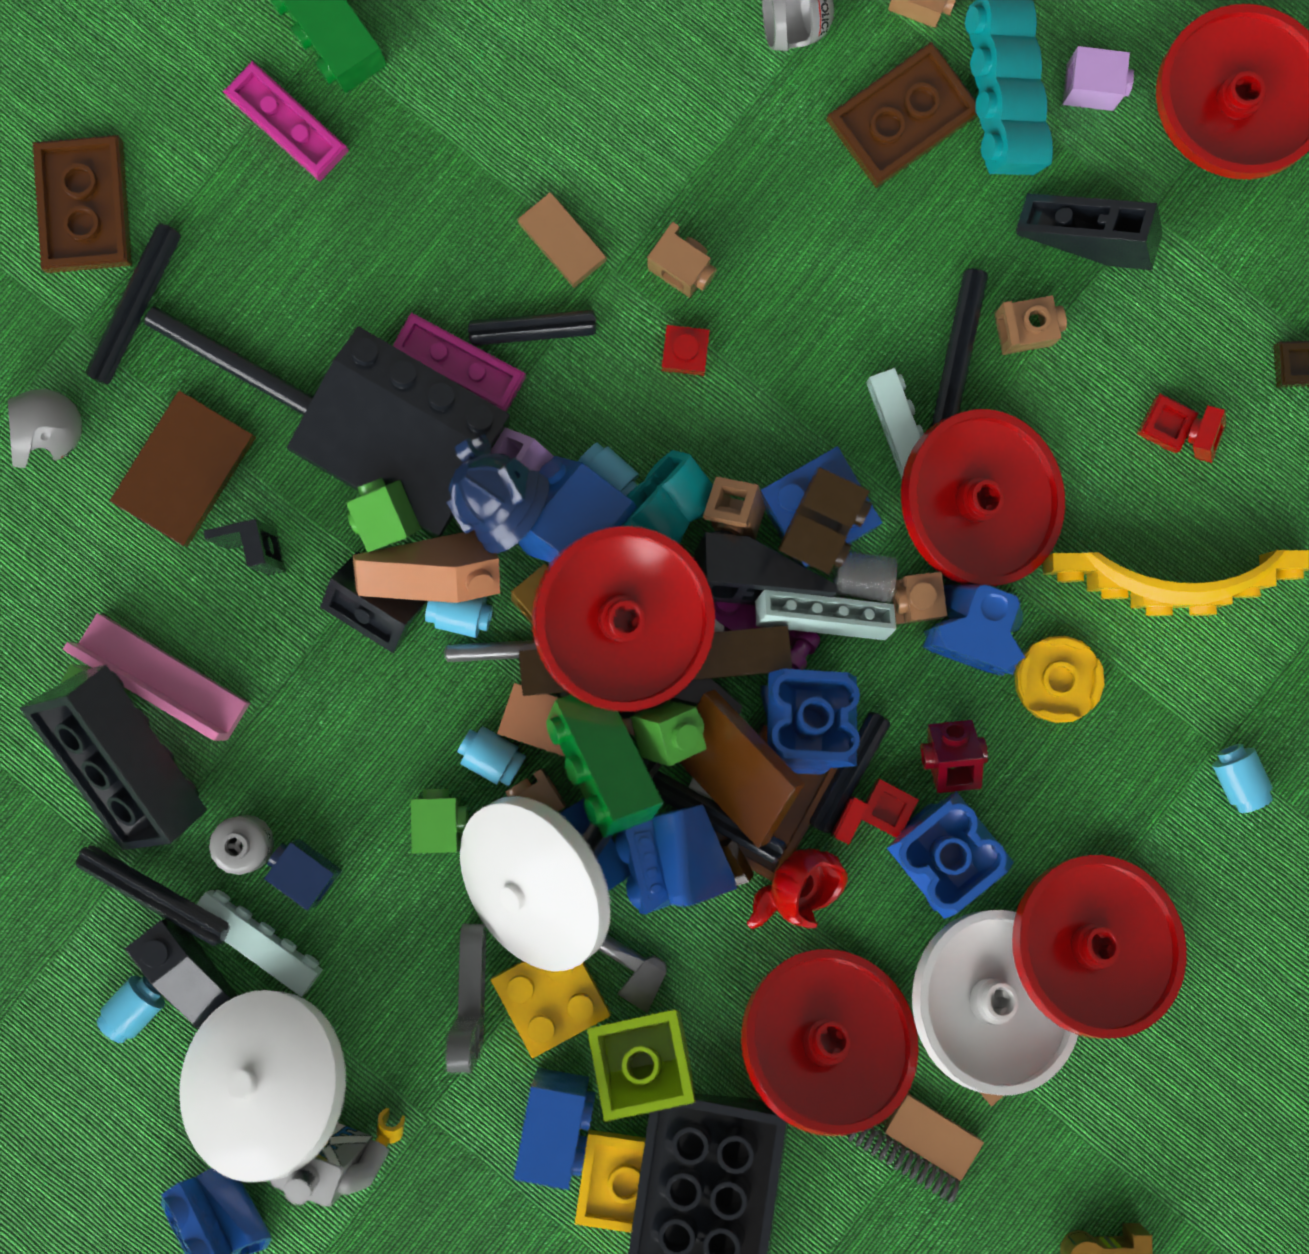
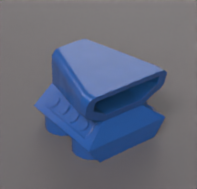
[923,584,1025,676]
[760,669,860,774]
[887,791,1014,919]
[615,804,737,914]
[161,1168,272,1254]

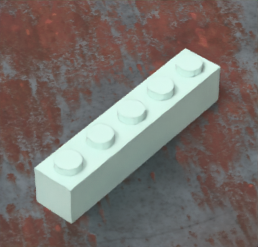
[866,368,924,479]
[755,590,896,640]
[197,890,323,997]

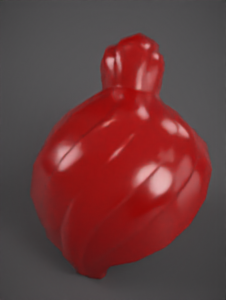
[746,848,848,929]

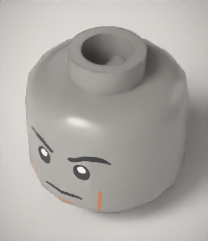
[209,815,274,875]

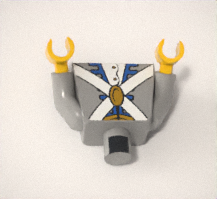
[270,1108,405,1206]

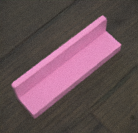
[62,613,250,741]

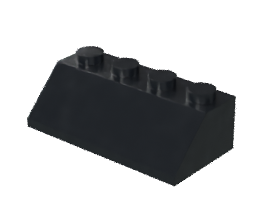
[19,665,207,850]

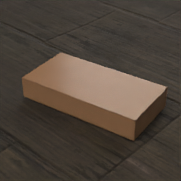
[517,192,606,288]
[882,1093,984,1181]

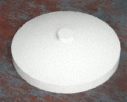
[460,796,610,971]
[912,910,1078,1095]
[180,990,346,1182]

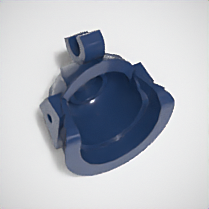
[446,435,549,553]

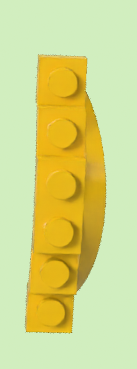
[1043,550,1309,616]

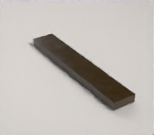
[519,625,792,696]

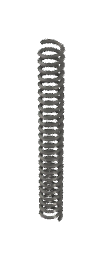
[841,1127,959,1204]

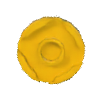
[1014,636,1105,723]

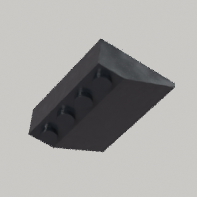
[287,326,510,538]
[628,1093,789,1254]

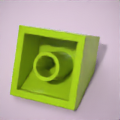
[587,1009,695,1122]

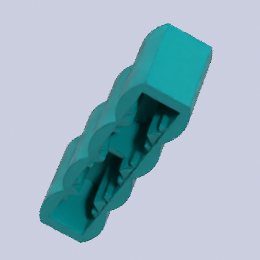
[965,0,1053,175]
[622,450,713,544]

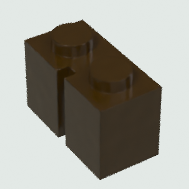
[778,467,872,574]

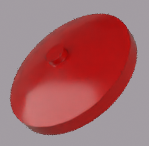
[1156,4,1309,179]
[901,409,1065,586]
[532,526,715,711]
[1012,855,1187,1039]
[741,949,919,1136]

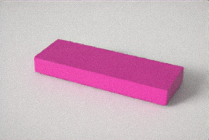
[223,61,349,182]
[393,313,526,412]

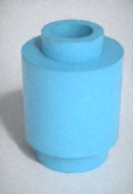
[578,442,639,496]
[425,597,493,638]
[457,726,526,787]
[1212,744,1273,813]
[97,976,165,1043]

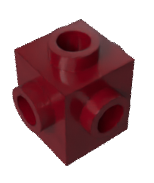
[920,720,988,793]

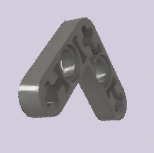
[446,923,486,1073]

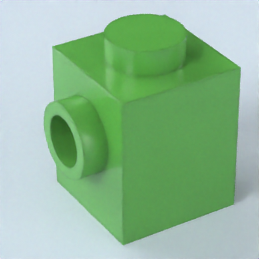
[346,478,421,553]
[630,700,706,766]
[411,788,469,853]

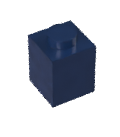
[264,839,342,911]

